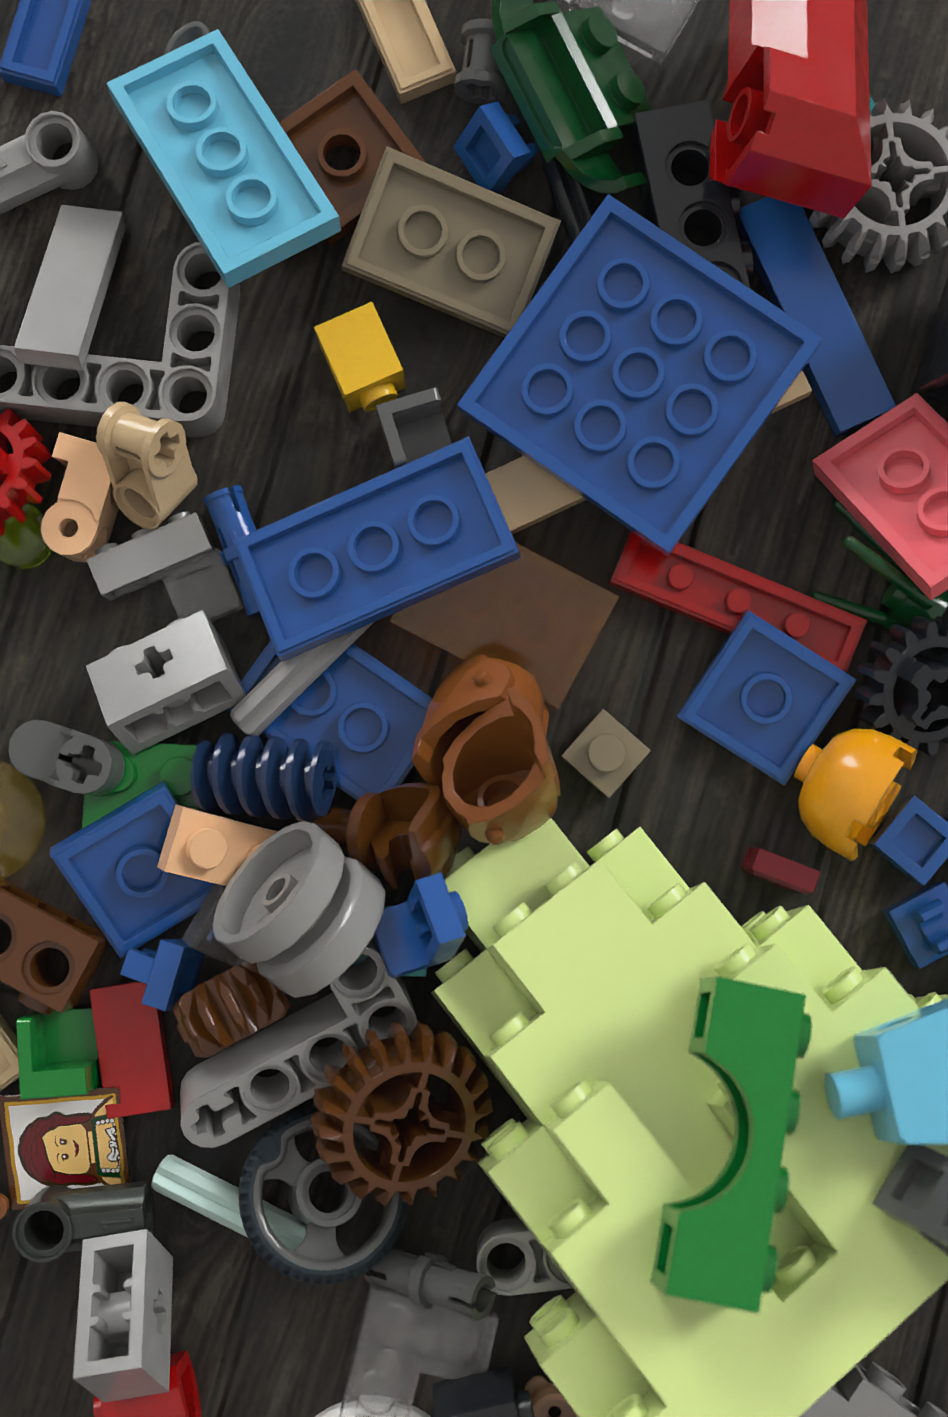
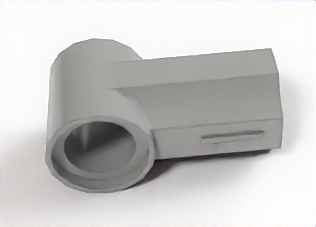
[0,111,99,214]

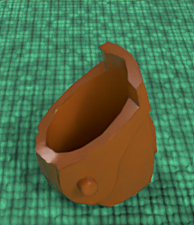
[411,654,549,791]
[442,687,560,845]

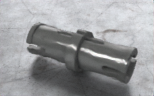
[364,1246,496,1321]

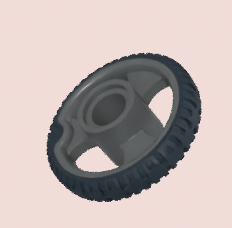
[239,1106,409,1284]

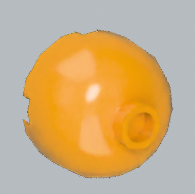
[794,729,918,861]

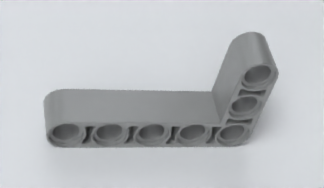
[0,242,240,438]

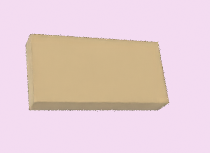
[355,0,456,104]

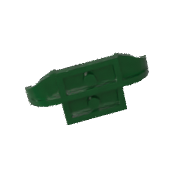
[490,0,652,193]

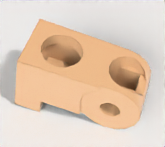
[41,432,119,563]

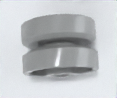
[212,821,385,998]

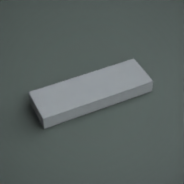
[14,205,126,371]

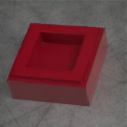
[740,847,821,895]

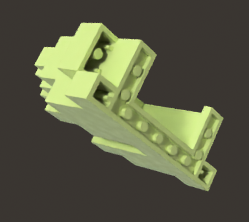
[431,818,948,1417]

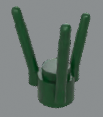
[811,498,948,632]

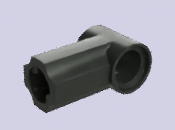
[12,1181,155,1263]

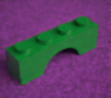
[650,976,812,1314]

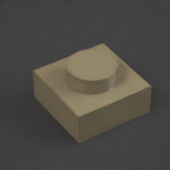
[560,709,651,798]

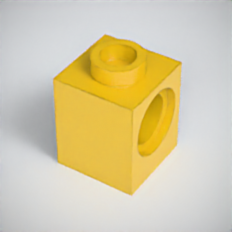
[314,302,406,413]

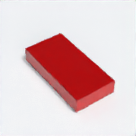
[89,981,176,1119]

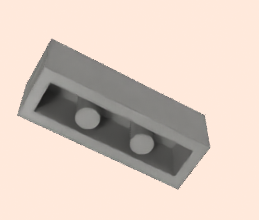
[86,511,218,601]

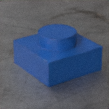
[868,795,948,886]

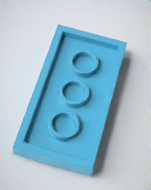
[107,29,341,288]

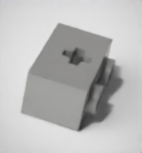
[86,610,246,755]
[73,1229,173,1403]

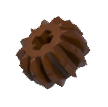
[172,961,290,1058]

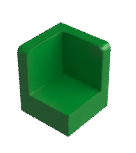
[17,1007,102,1100]

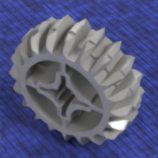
[809,98,948,274]

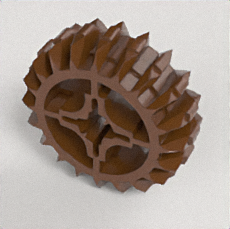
[311,1021,493,1206]

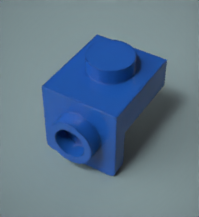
[373,873,468,978]

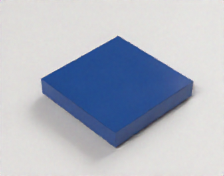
[676,609,856,786]
[50,781,226,958]

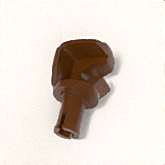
[310,783,462,890]

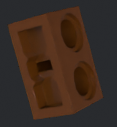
[0,879,111,1015]

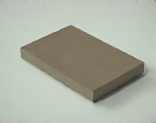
[341,146,561,338]

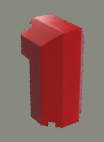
[709,0,872,218]

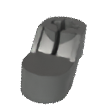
[8,720,125,796]

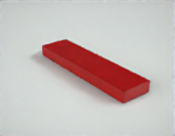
[609,531,867,672]

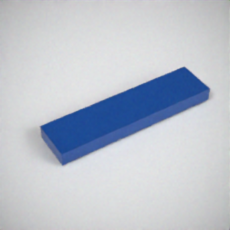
[735,197,896,437]

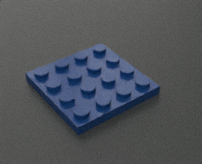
[457,194,823,556]

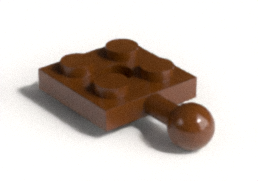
[279,69,426,246]

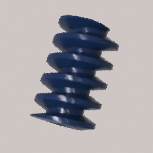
[190,733,337,822]

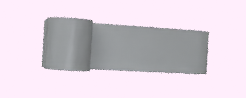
[180,936,418,1148]

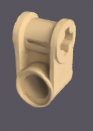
[96,402,198,530]

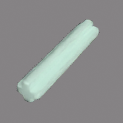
[151,1155,306,1251]

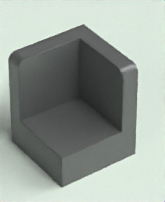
[376,387,452,469]

